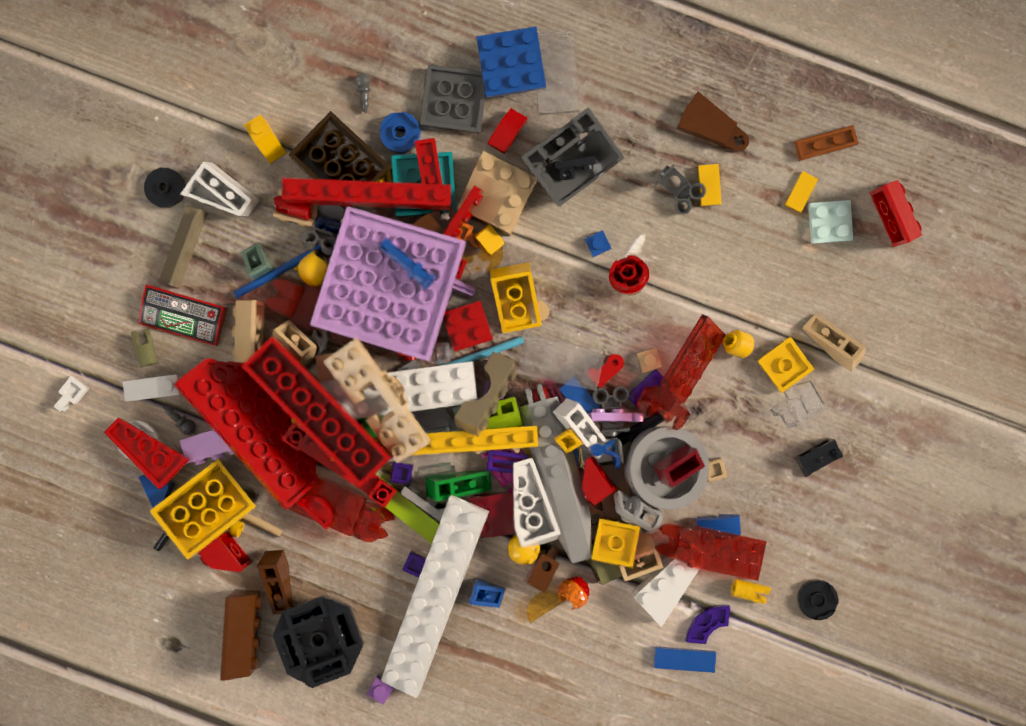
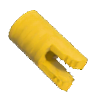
[731,579,772,604]

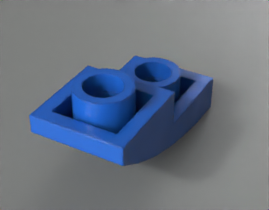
[697,514,741,539]

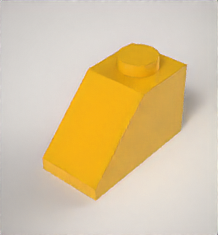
[244,114,287,164]

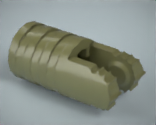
[131,328,158,367]

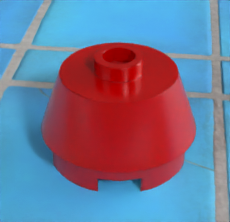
[609,255,649,296]

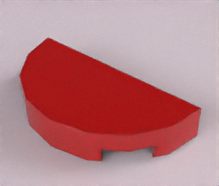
[296,495,333,530]

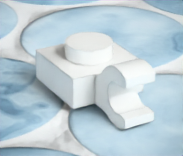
[54,376,90,412]

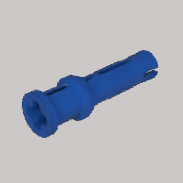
[379,238,436,290]

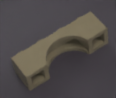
[454,352,517,436]

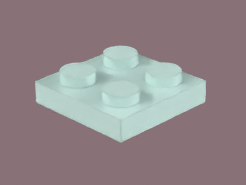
[808,200,853,244]

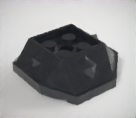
[273,595,364,688]

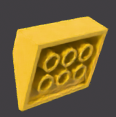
[150,459,256,560]

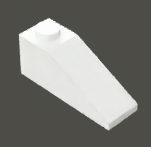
[123,374,184,402]
[553,398,611,460]

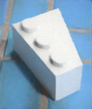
[181,162,260,216]

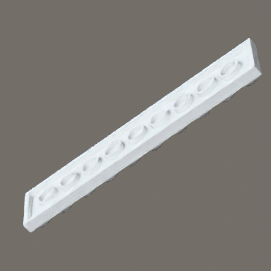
[381,495,489,698]

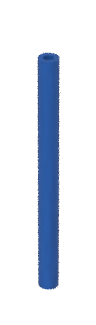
[234,245,322,299]

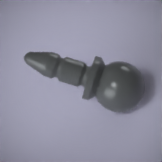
[355,73,371,113]
[163,406,196,435]

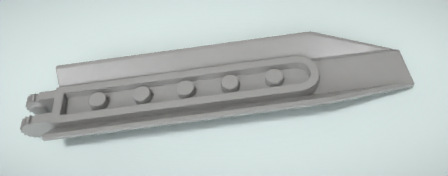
[518,384,592,563]

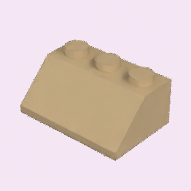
[232,300,265,362]

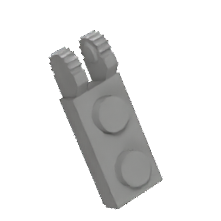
[401,485,445,521]

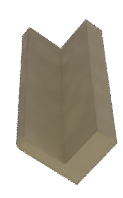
[159,205,208,288]

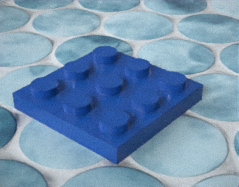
[476,26,546,99]

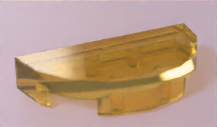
[464,247,503,273]
[527,592,563,623]

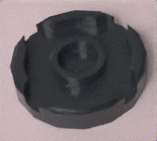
[797,579,839,621]

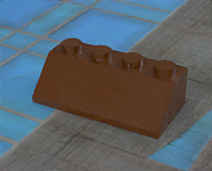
[220,589,262,681]

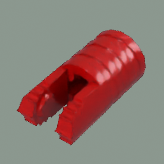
[274,195,313,221]

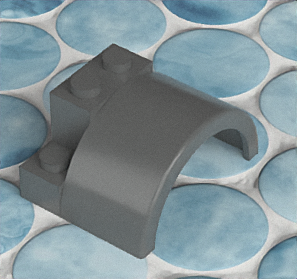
[521,107,624,207]

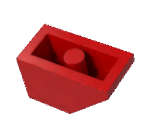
[582,456,617,506]

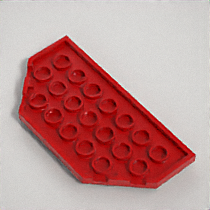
[173,358,318,511]

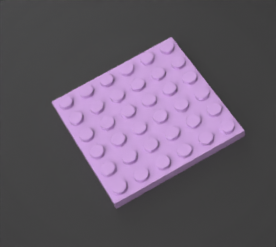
[310,206,466,362]

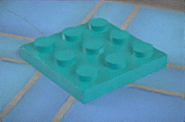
[391,152,456,217]

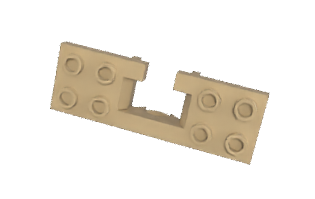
[323,338,431,463]

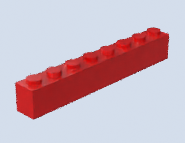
[281,178,451,210]

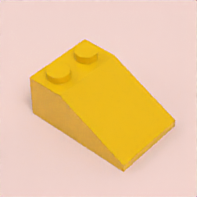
[490,262,542,333]

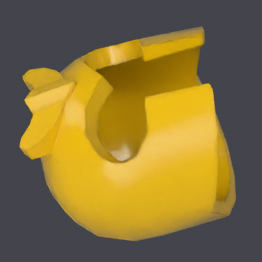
[295,249,329,287]
[508,534,540,565]

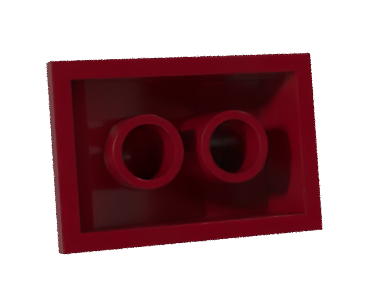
[468,491,516,538]

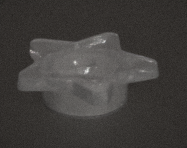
[465,255,491,281]

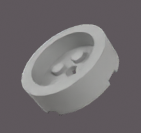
[623,426,709,510]

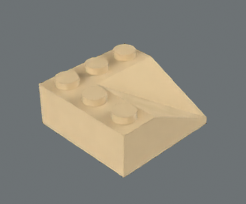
[457,151,538,236]

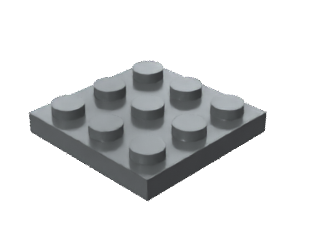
[420,64,486,134]

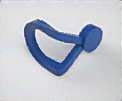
[590,440,620,469]

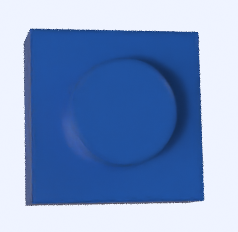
[584,230,612,258]

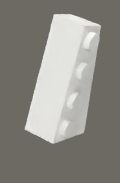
[631,538,707,627]

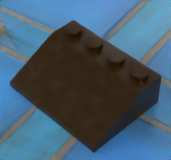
[288,111,391,211]

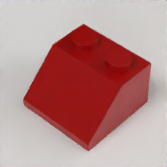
[198,531,253,572]

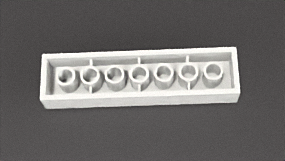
[320,362,478,419]

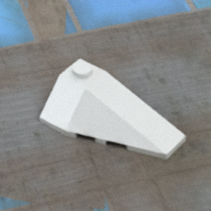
[513,458,561,547]

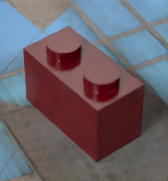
[652,444,705,488]

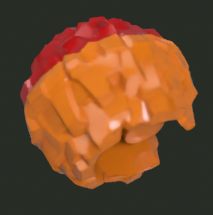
[558,576,590,610]

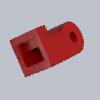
[585,354,624,388]

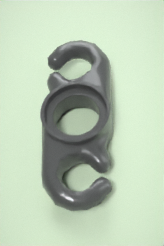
[309,327,329,364]

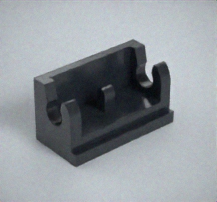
[794,438,843,477]

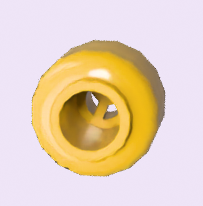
[723,330,754,358]

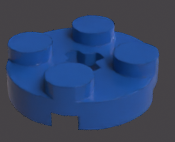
[380,112,421,154]

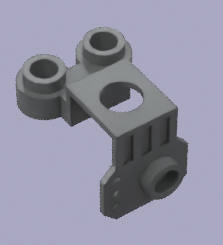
[653,164,706,215]
[301,205,345,255]
[592,386,630,436]

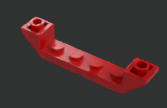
[281,422,397,508]

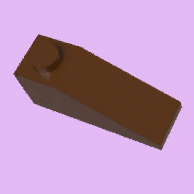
[257,550,293,614]

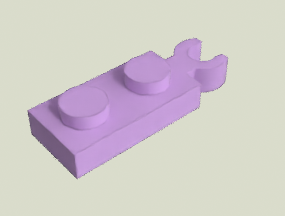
[587,409,643,422]

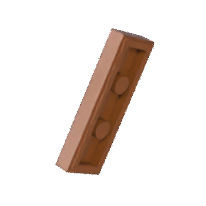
[793,125,859,161]

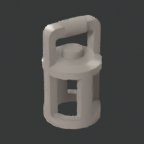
[614,490,662,534]

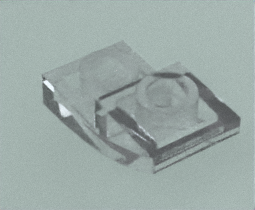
[432,343,454,365]

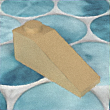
[803,313,866,372]

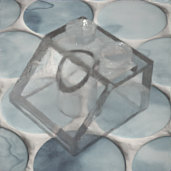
[412,426,456,478]

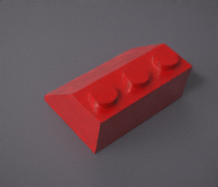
[869,180,922,247]

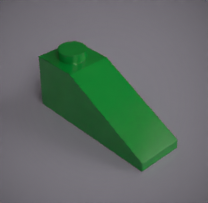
[425,470,492,502]

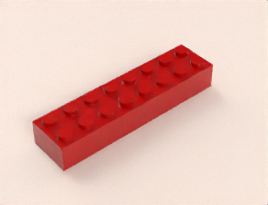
[241,336,392,487]

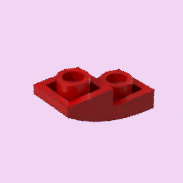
[488,108,528,154]

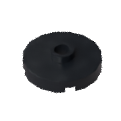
[144,168,186,208]

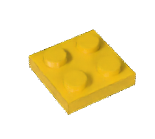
[757,337,814,393]
[592,519,640,568]

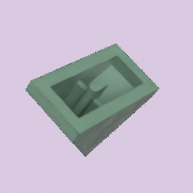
[241,242,274,279]

